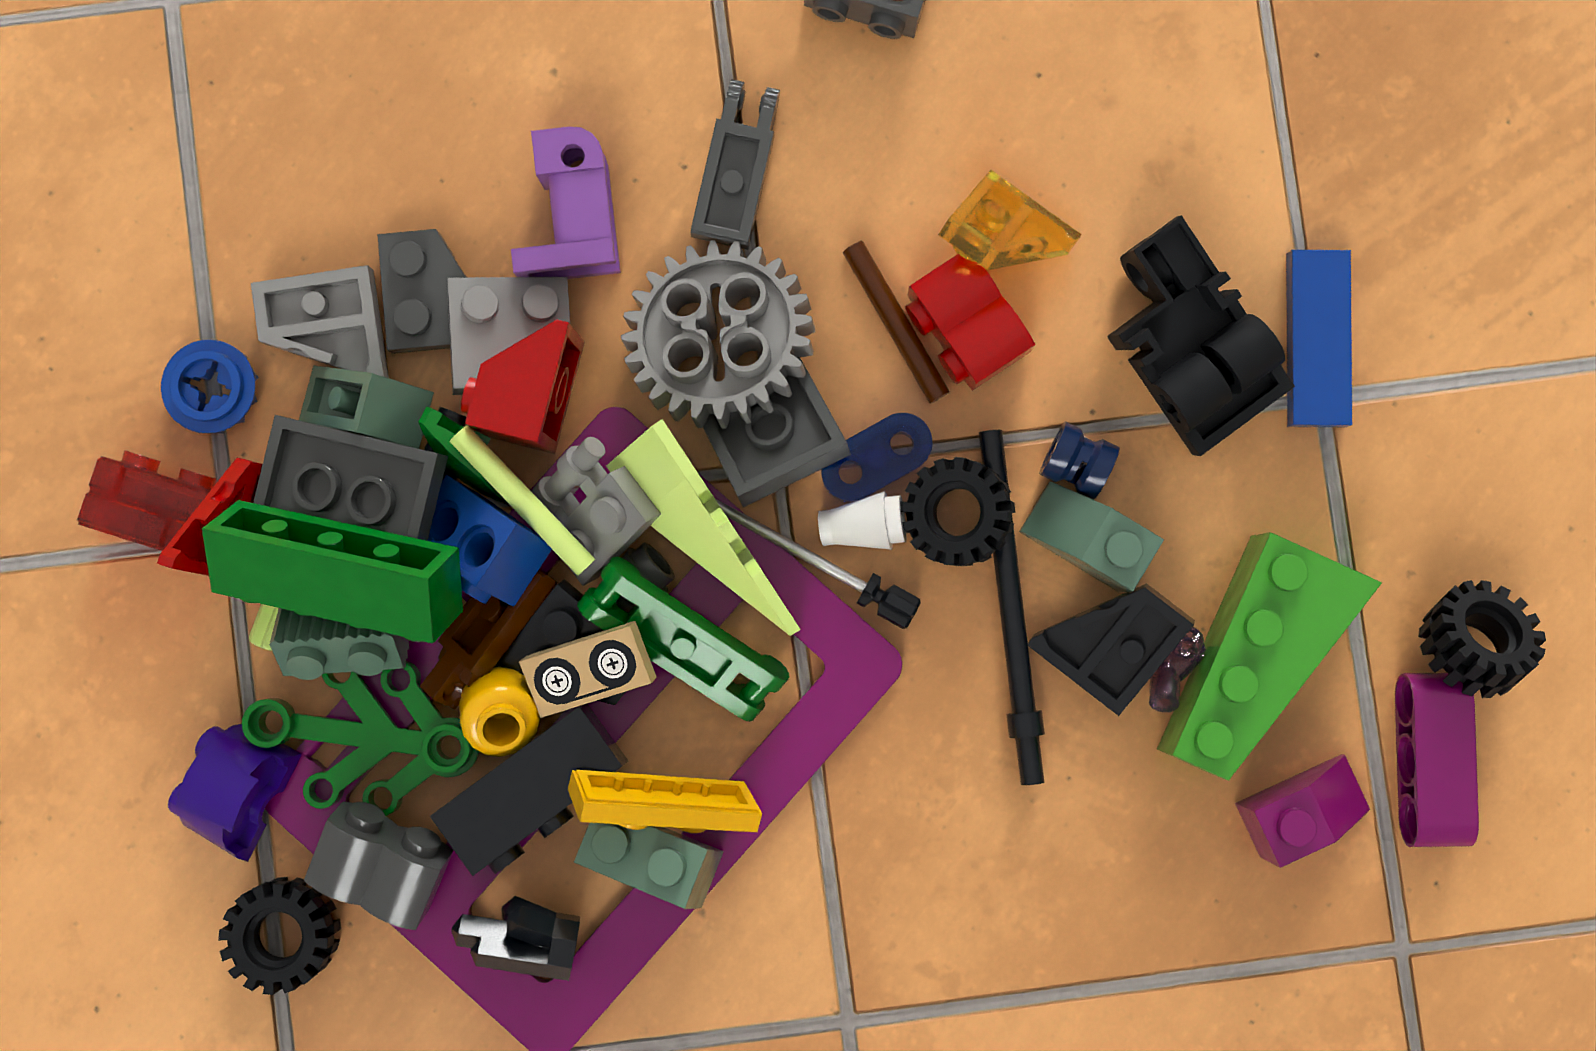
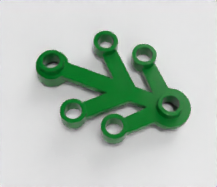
[242,661,480,816]

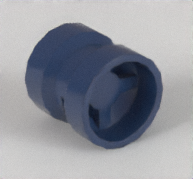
[1039,421,1120,500]

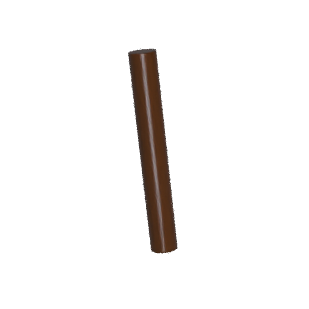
[843,241,950,404]

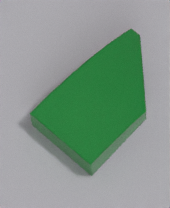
[418,406,510,506]

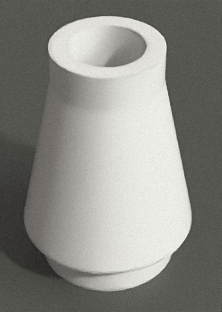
[818,491,907,550]

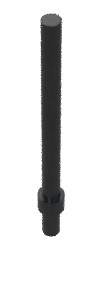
[979,430,1045,785]

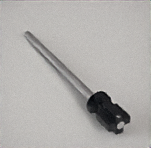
[716,499,921,629]

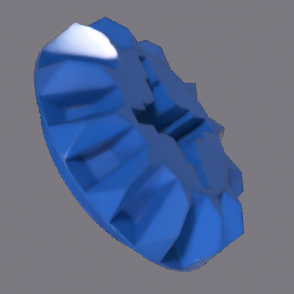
[161,340,259,433]

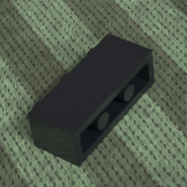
[430,704,628,876]

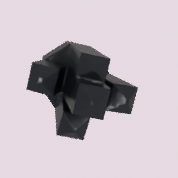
[451,896,580,981]

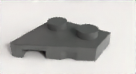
[377,229,468,354]

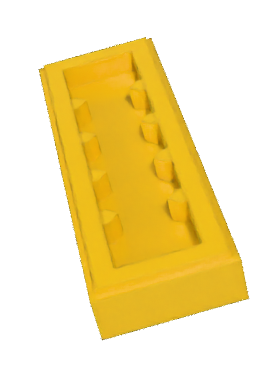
[568,769,762,833]

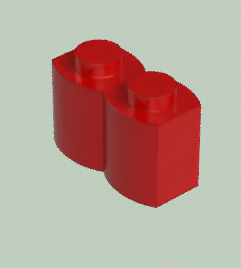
[905,247,1036,391]

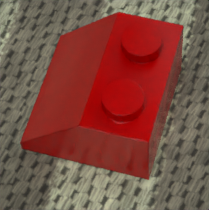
[461,319,585,454]

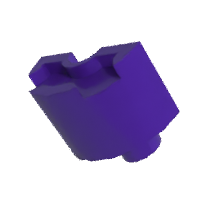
[168,724,302,862]

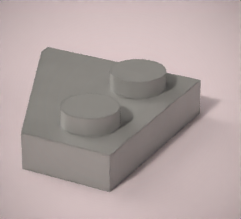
[251,265,389,378]
[447,277,570,395]

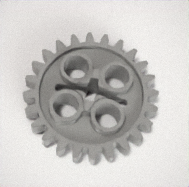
[621,240,815,429]

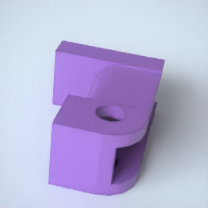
[511,126,621,279]

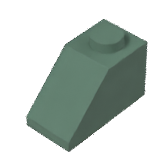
[299,365,434,449]
[1019,481,1164,593]

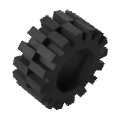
[901,457,1015,566]
[1418,580,1546,698]
[218,877,341,995]

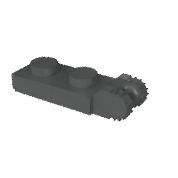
[690,79,780,250]

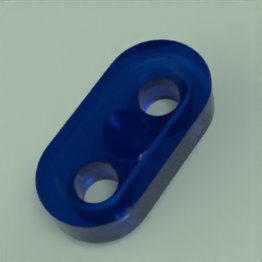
[821,413,932,502]

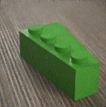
[1157,532,1382,781]

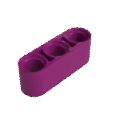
[1395,673,1479,847]

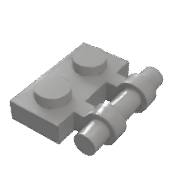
[531,437,661,586]

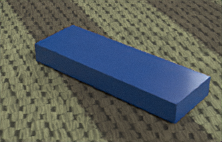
[1286,250,1352,427]

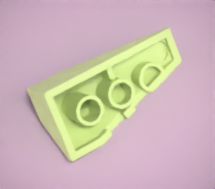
[606,419,801,636]

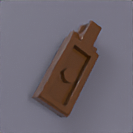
[420,568,557,710]

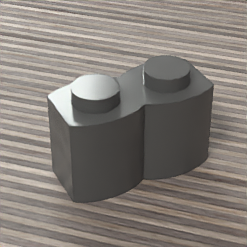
[304,801,454,930]

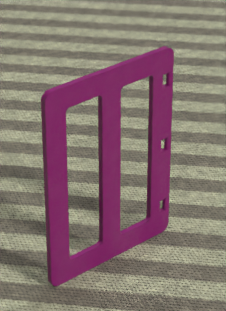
[265,407,902,1051]

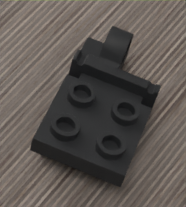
[1107,215,1295,456]

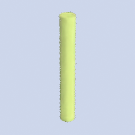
[450,425,596,576]

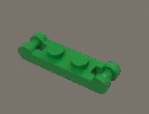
[577,557,790,722]

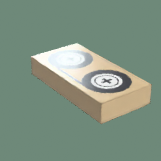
[519,621,657,718]

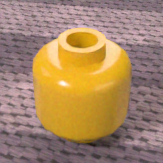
[459,667,540,757]

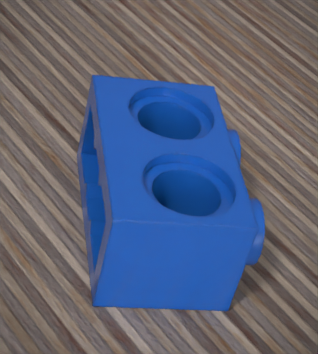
[428,475,552,607]

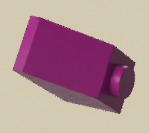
[1235,754,1370,868]

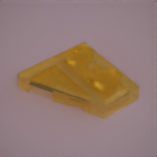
[938,170,1082,270]

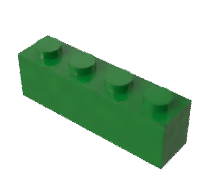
[202,500,463,644]

